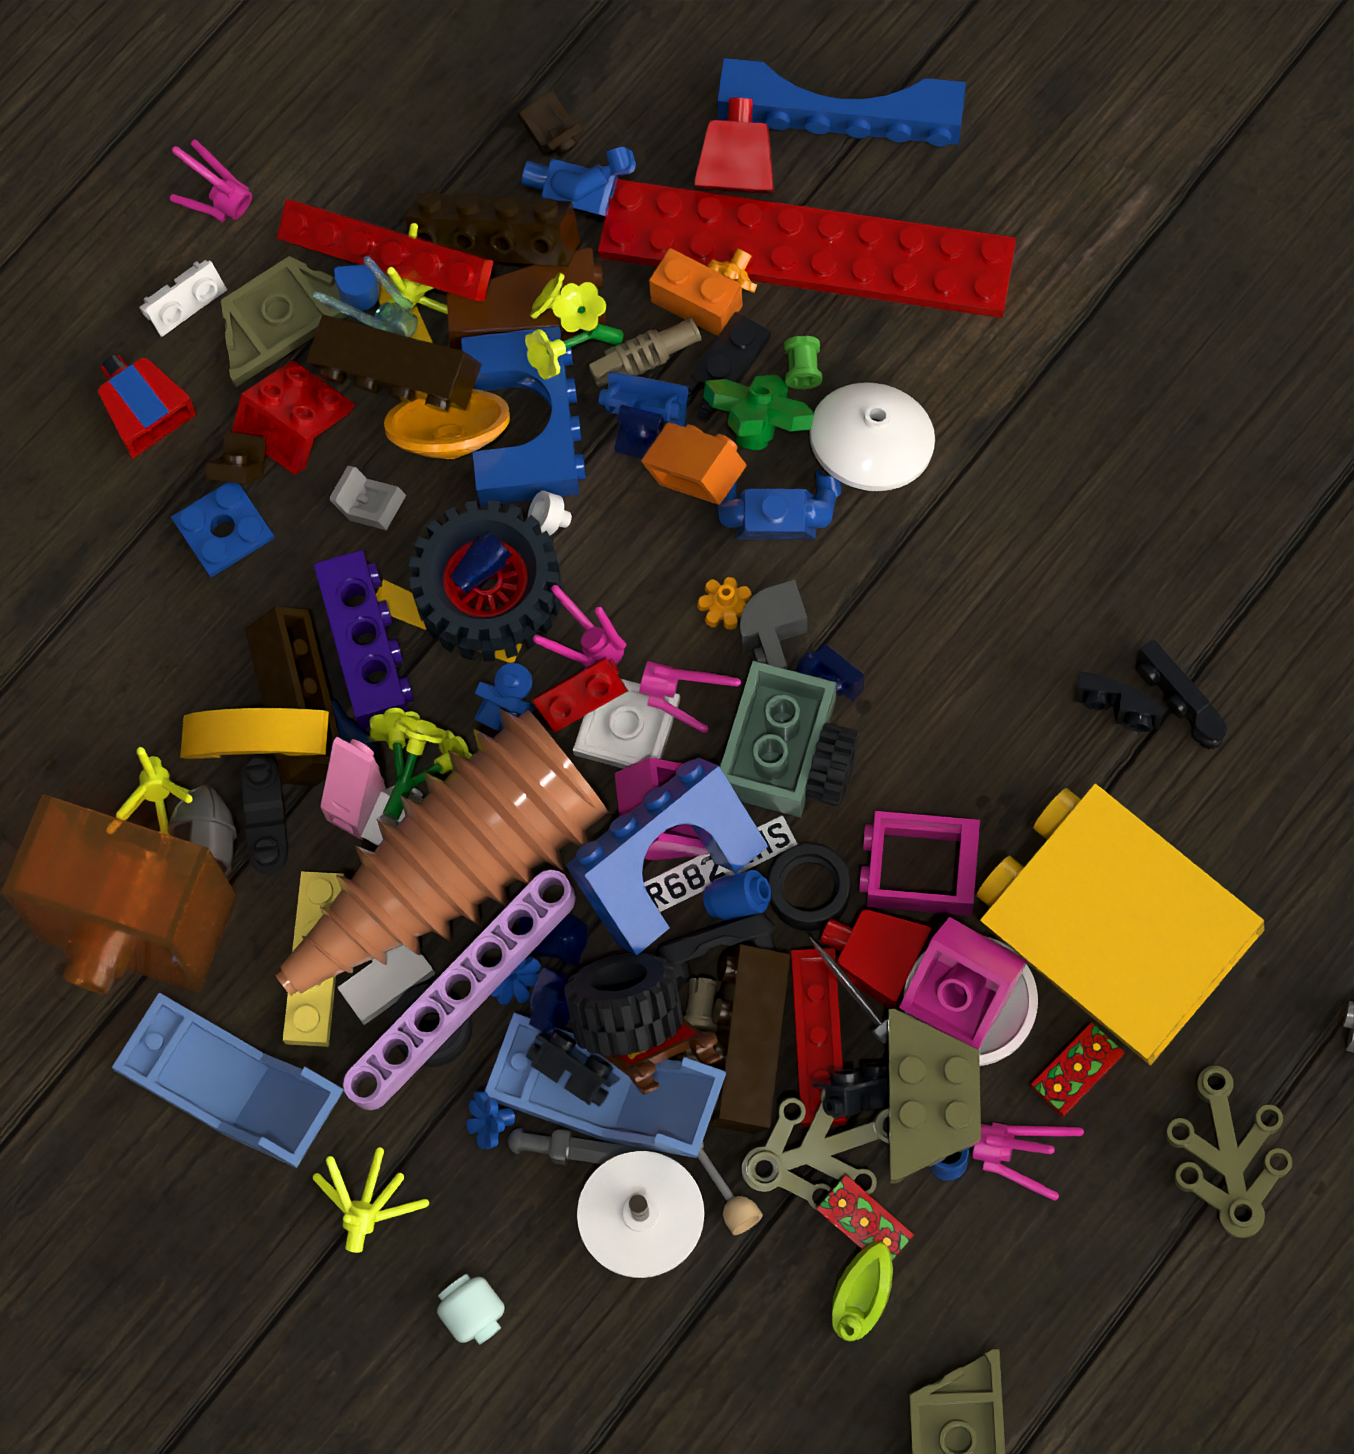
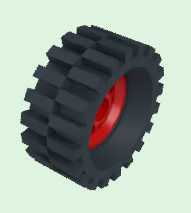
[409,500,562,662]

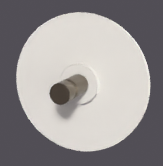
[577,1151,704,1278]

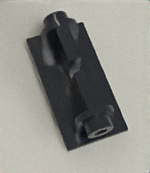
[526,1029,621,1107]
[812,1062,889,1119]

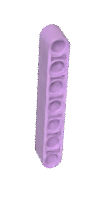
[343,870,576,1110]

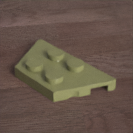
[221,256,354,387]
[888,1009,981,1183]
[909,1349,1005,1454]

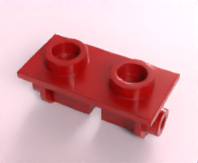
[532,657,628,732]

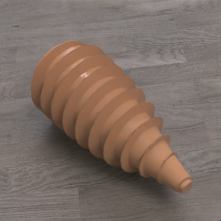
[275,709,609,996]

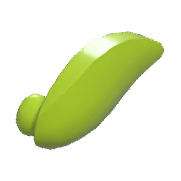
[831,1241,893,1341]

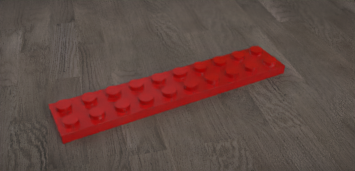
[598,179,1016,318]

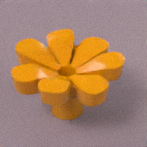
[708,248,757,293]
[697,577,752,630]

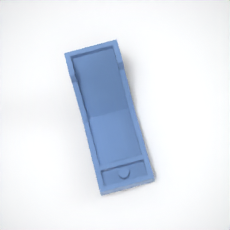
[112,993,344,1168]
[485,1013,727,1158]

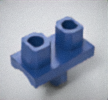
[474,663,535,731]

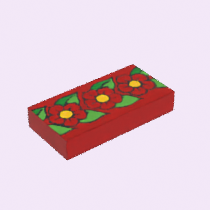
[1030,1022,1125,1118]
[815,1175,914,1260]

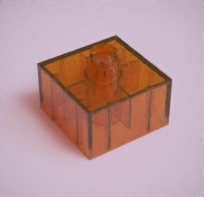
[1,794,238,995]

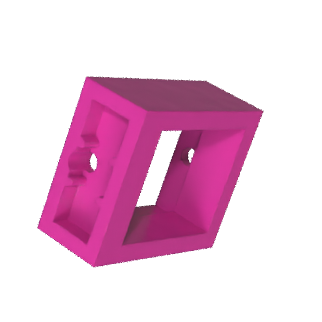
[859,811,980,916]

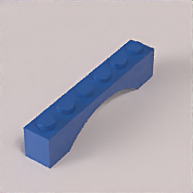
[717,58,966,147]

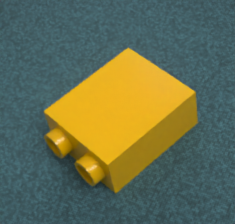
[976,783,1264,1066]

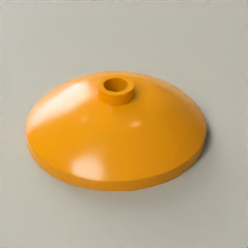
[384,389,510,459]

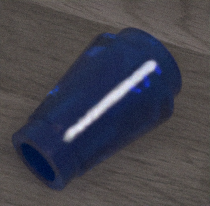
[450,531,512,594]

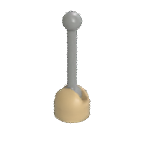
[697,1142,763,1235]

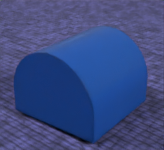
[334,264,380,311]

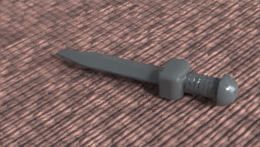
[809,937,888,1046]
[508,1128,678,1166]

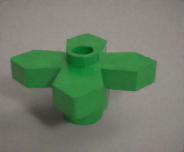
[703,375,814,450]

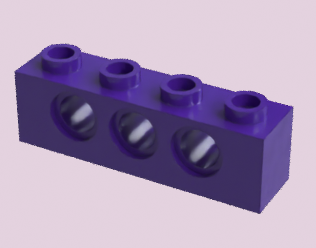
[314,550,414,730]

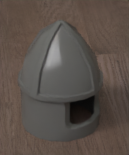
[166,784,237,879]

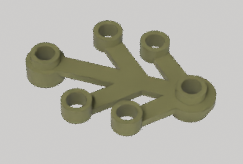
[1166,1066,1292,1238]
[741,1088,889,1209]

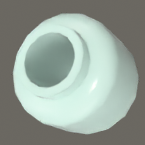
[437,1274,505,1345]

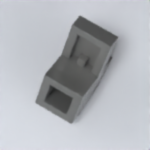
[740,580,808,670]

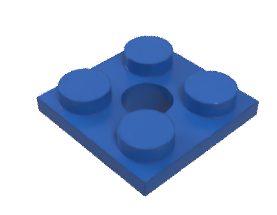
[171,482,275,578]

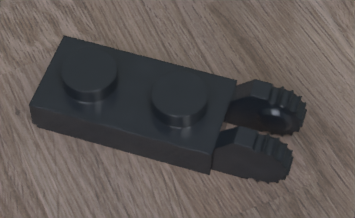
[685,312,771,423]
[1136,640,1227,750]

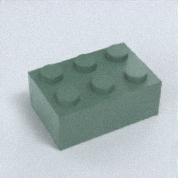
[720,661,836,818]

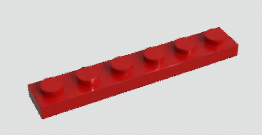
[277,199,494,301]

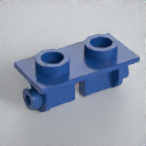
[599,371,689,427]

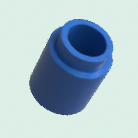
[703,870,771,921]

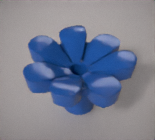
[491,956,542,1005]
[466,1091,515,1149]

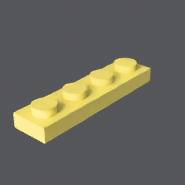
[283,871,346,1047]

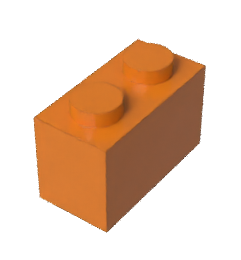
[649,248,743,336]
[641,422,747,505]

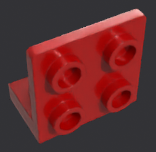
[232,361,355,475]

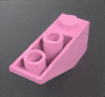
[320,737,386,840]

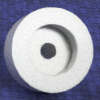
[527,491,572,536]

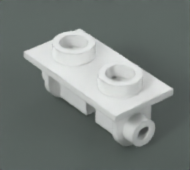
[139,260,227,337]

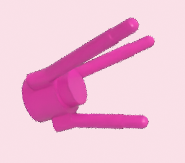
[170,140,252,223]
[533,585,626,668]
[639,661,741,733]
[973,1122,1084,1201]

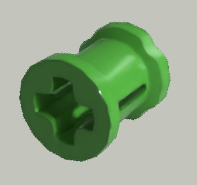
[784,336,822,389]

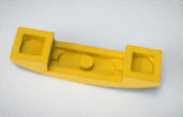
[180,708,329,759]

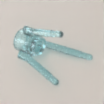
[312,256,418,337]

